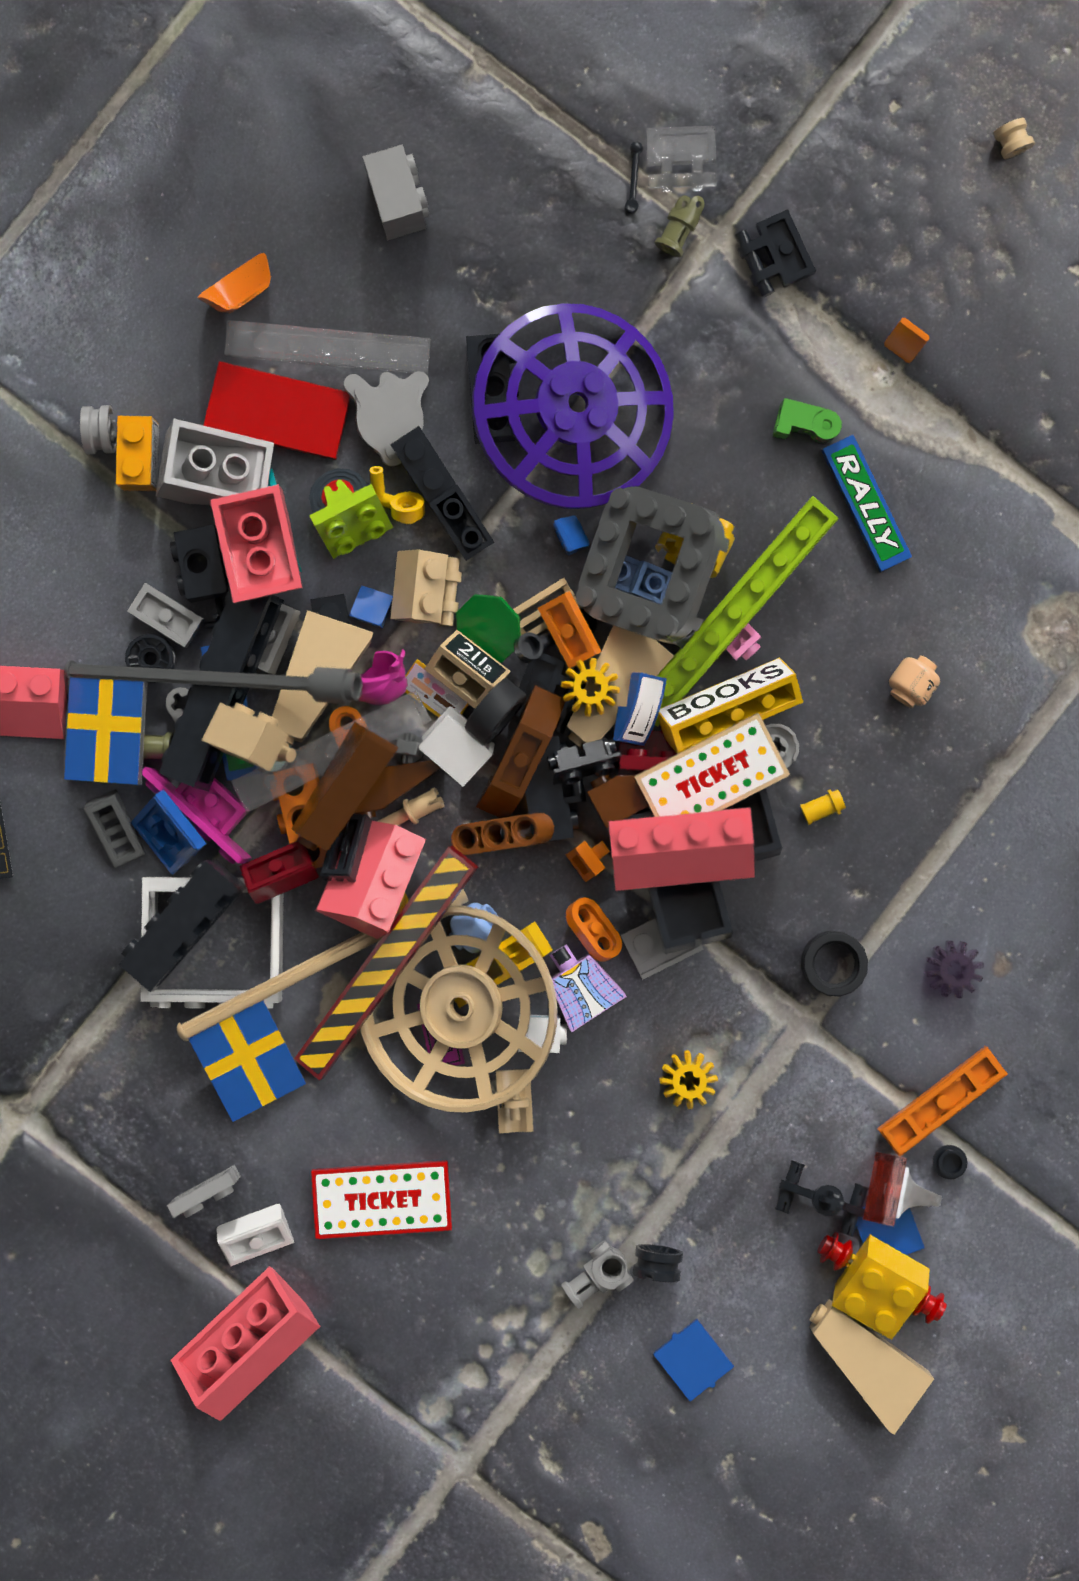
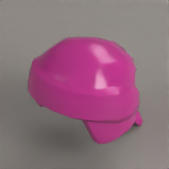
[359,649,408,706]

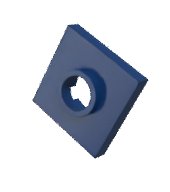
[131,789,207,875]

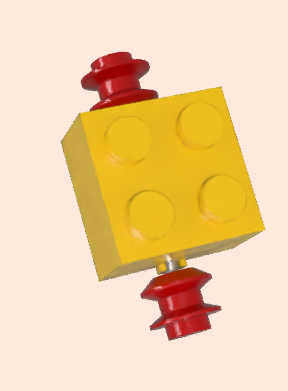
[817,1232,947,1340]

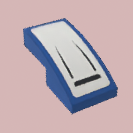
[613,672,667,746]

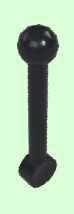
[625,141,643,213]

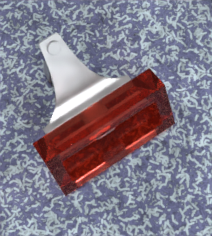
[863,1152,942,1226]

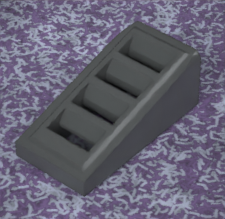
[84,789,145,868]

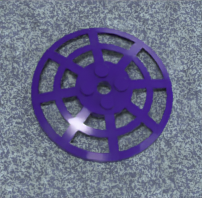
[472,304,674,509]

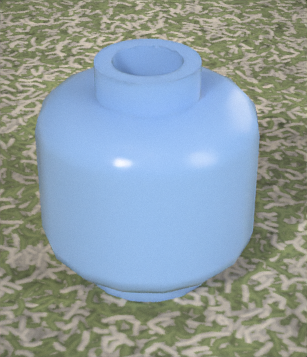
[449,903,499,953]

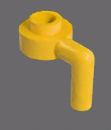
[369,466,425,524]

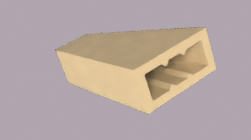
[272,610,373,745]
[567,625,674,750]
[809,1299,934,1435]

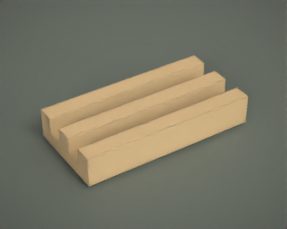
[513,578,582,635]

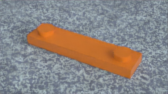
[877,1046,1008,1157]

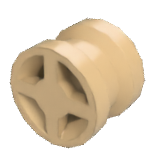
[993,118,1035,159]

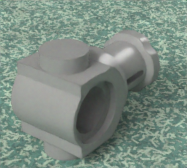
[561,1240,634,1309]

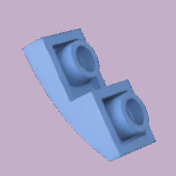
[615,555,672,604]

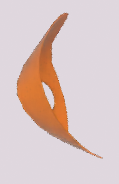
[197,253,271,313]

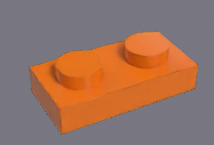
[538,591,602,668]

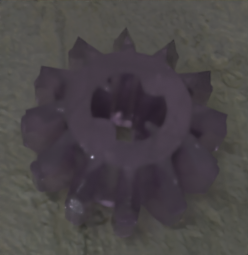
[924,940,984,998]

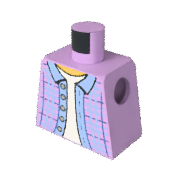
[549,944,627,1032]

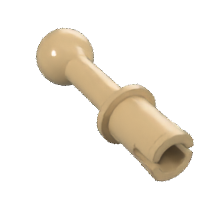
[377,787,444,826]

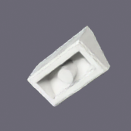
[216,1204,294,1267]

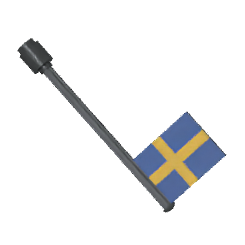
[64,660,362,785]

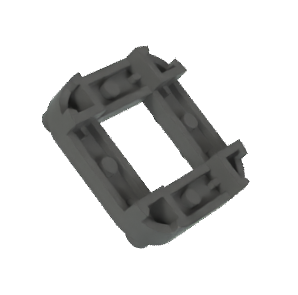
[576,486,729,644]

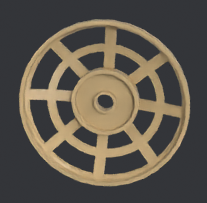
[360,906,557,1112]

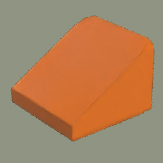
[884,318,930,363]

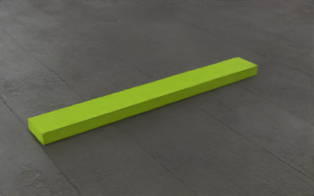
[655,496,839,727]

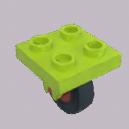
[309,468,393,559]

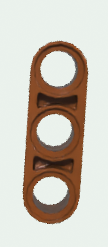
[451,813,554,855]

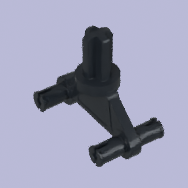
[775,1160,869,1237]

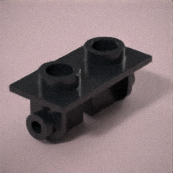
[547,738,621,785]

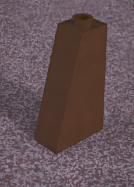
[292,722,399,851]

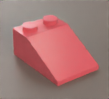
[210,485,303,603]

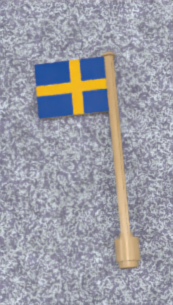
[177,889,469,1122]

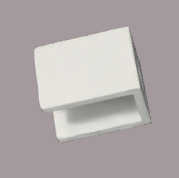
[419,706,495,786]

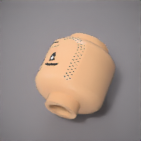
[889,655,940,708]

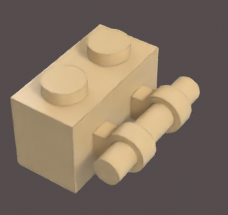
[391,550,462,626]
[202,703,296,772]

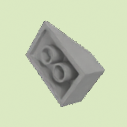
[156,419,274,505]

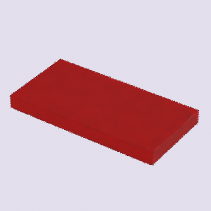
[203,361,351,460]

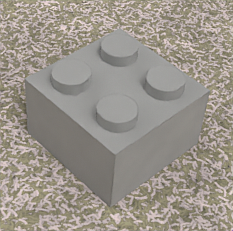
[363,144,430,241]

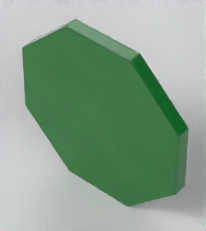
[456,594,521,663]

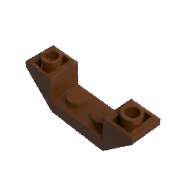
[476,685,565,818]

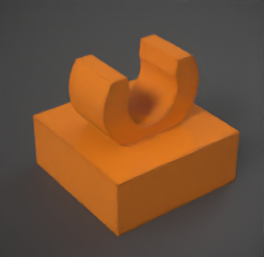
[566,841,610,882]

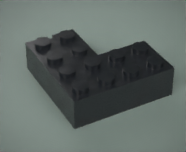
[630,788,782,954]

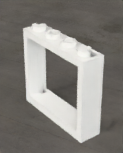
[141,877,284,1008]

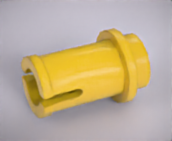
[800,789,846,825]

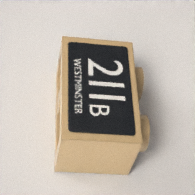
[424,630,511,708]

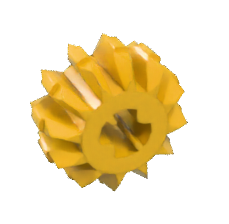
[561,658,620,717]
[659,1050,718,1109]

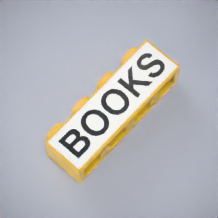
[658,658,803,754]

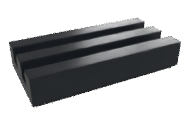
[320,814,372,882]

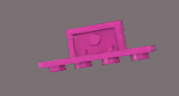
[142,767,252,864]

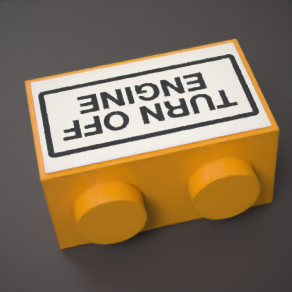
[116,416,159,491]

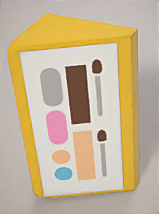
[405,659,469,718]

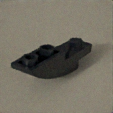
[390,426,495,561]

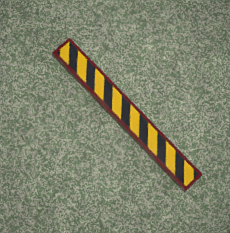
[294,846,479,1081]

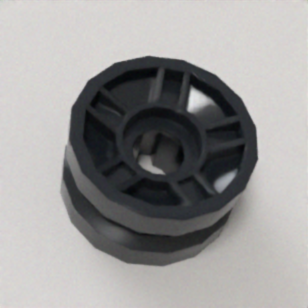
[125,634,177,683]
[633,1244,683,1283]

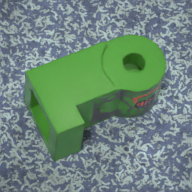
[772,398,842,444]

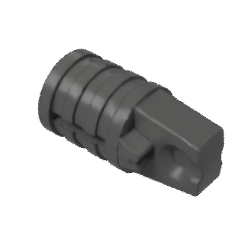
[393,733,424,764]

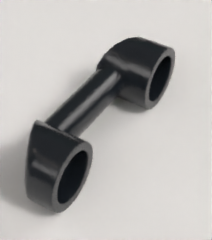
[514,609,597,663]

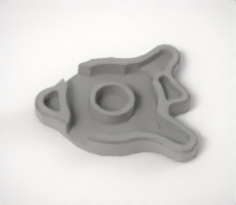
[343,371,429,467]

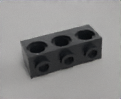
[466,334,521,444]

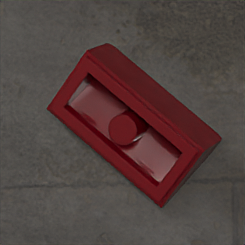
[240,841,319,904]

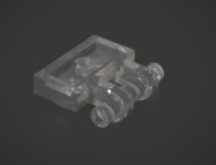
[646,125,717,192]

